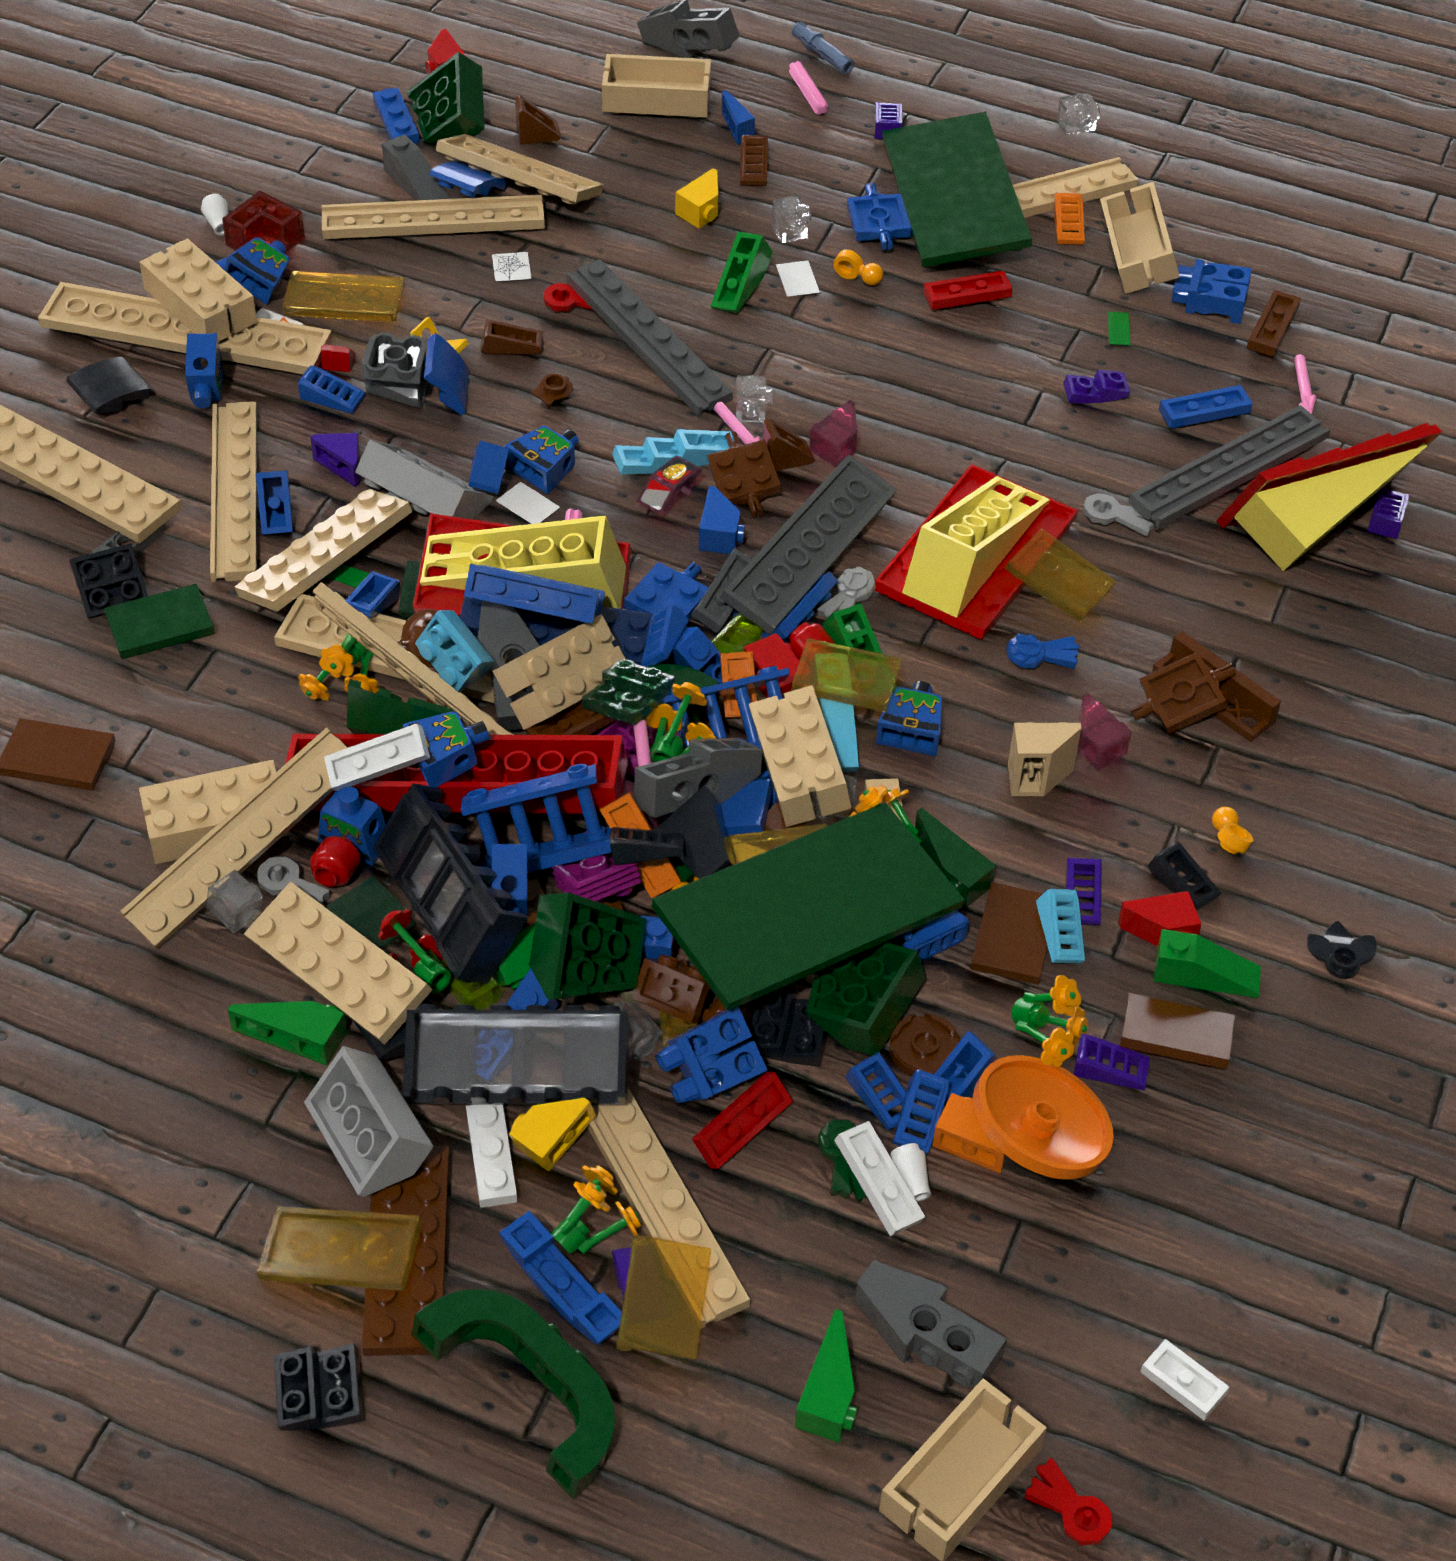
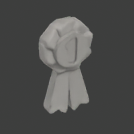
[1083,493,1154,536]
[817,566,876,620]
[257,857,330,906]

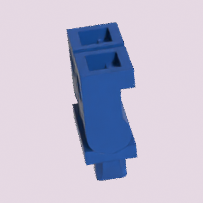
[1171,259,1252,324]
[655,1007,768,1103]

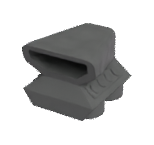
[361,333,429,408]

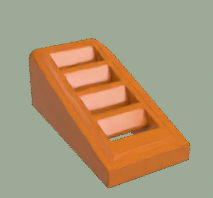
[1053,193,1085,245]

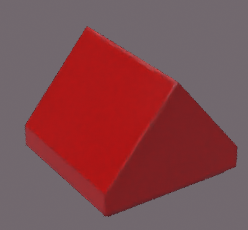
[321,344,356,373]

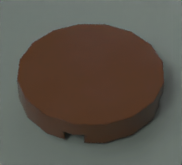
[889,1013,960,1076]

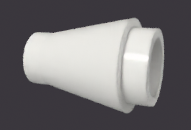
[201,194,231,236]
[891,1143,931,1202]

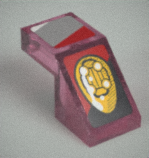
[636,455,703,517]

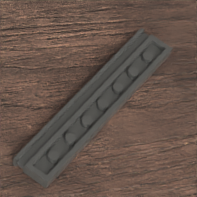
[566,259,733,416]
[1128,405,1330,528]

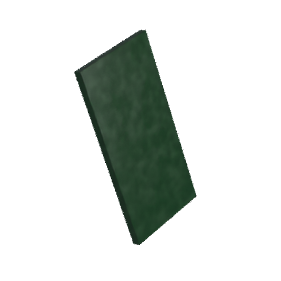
[882,111,1032,267]
[651,802,965,1011]

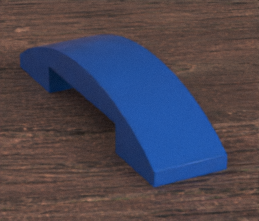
[499,1211,628,1346]

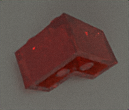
[222,191,305,252]

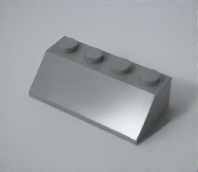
[355,439,494,519]
[304,1046,434,1197]

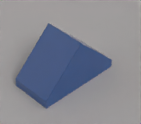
[468,440,509,494]
[934,1031,996,1105]

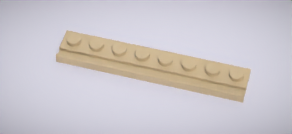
[1013,157,1138,218]
[322,195,545,239]
[210,402,257,582]
[313,582,513,735]
[120,727,347,949]
[587,1088,750,1329]

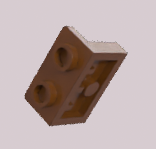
[632,954,712,1024]

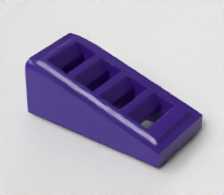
[874,102,902,139]
[1367,488,1409,539]
[1065,858,1102,926]
[1073,1033,1150,1091]

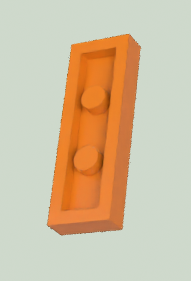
[600,791,682,899]

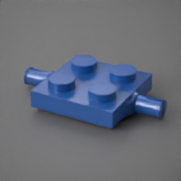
[847,183,911,250]
[624,562,708,621]

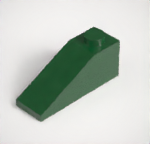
[915,807,997,909]

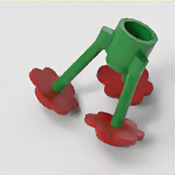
[378,909,451,994]

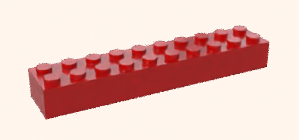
[285,734,627,814]

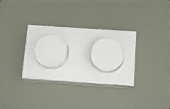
[1140,1339,1229,1421]

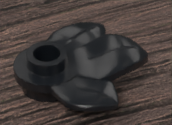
[1307,921,1377,979]

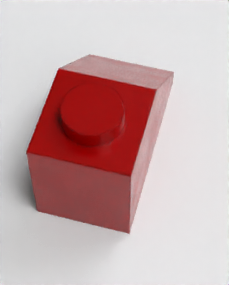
[425,29,467,74]
[1118,891,1202,946]

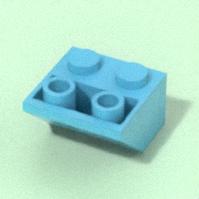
[415,610,495,692]

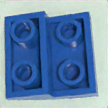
[429,161,507,198]
[424,332,469,415]

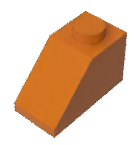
[932,1093,1006,1174]

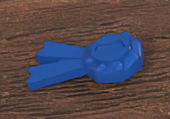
[1006,633,1080,669]

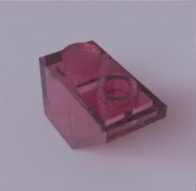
[809,400,857,468]
[1077,693,1132,771]

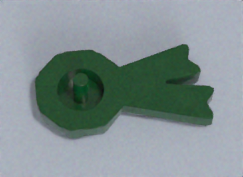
[818,1119,868,1203]

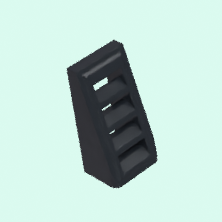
[610,827,685,865]
[1147,841,1222,911]

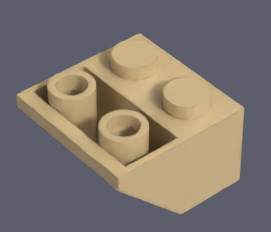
[1008,722,1082,796]

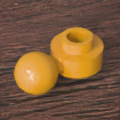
[833,250,883,286]
[1212,806,1254,854]

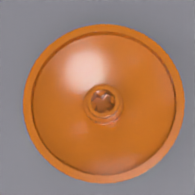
[973,1055,1114,1179]

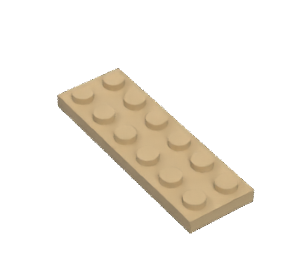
[436,134,603,204]
[234,489,412,612]
[244,881,432,1045]

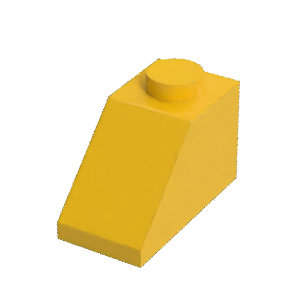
[675,168,718,229]
[509,1098,596,1172]

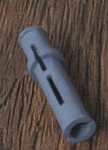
[791,22,855,75]

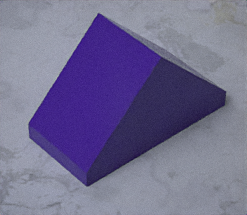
[310,433,360,487]

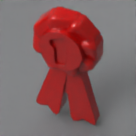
[544,283,593,312]
[1024,1457,1112,1546]

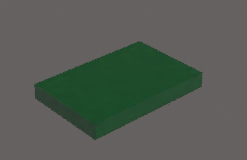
[104,584,215,659]

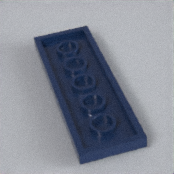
[460,596,653,670]

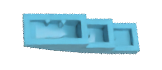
[612,429,733,474]
[814,655,859,772]

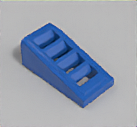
[722,90,755,145]
[298,365,366,414]
[346,571,400,619]
[641,603,689,667]
[903,910,969,962]
[845,1052,915,1131]
[892,1070,950,1156]

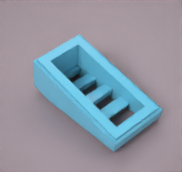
[1036,889,1085,964]

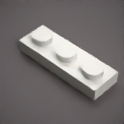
[324,723,430,791]
[466,1105,517,1208]
[835,1121,925,1237]

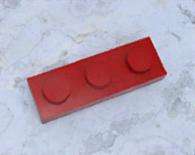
[923,270,1013,310]
[692,1072,793,1169]

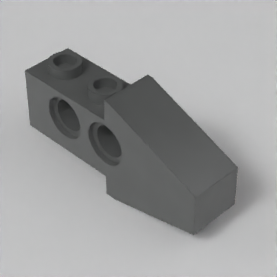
[637,0,740,58]
[478,600,539,730]
[634,738,762,818]
[855,1260,1007,1389]

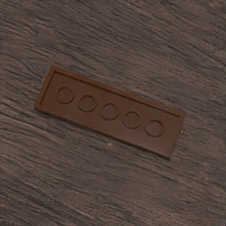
[362,1146,450,1356]

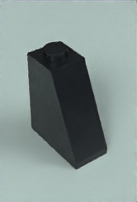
[654,785,736,880]

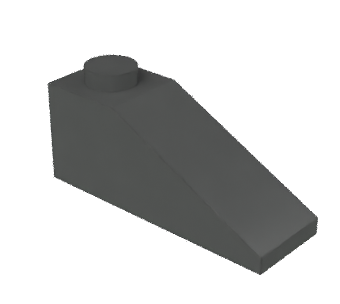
[382,135,450,201]

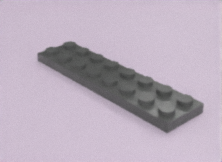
[720,454,897,635]

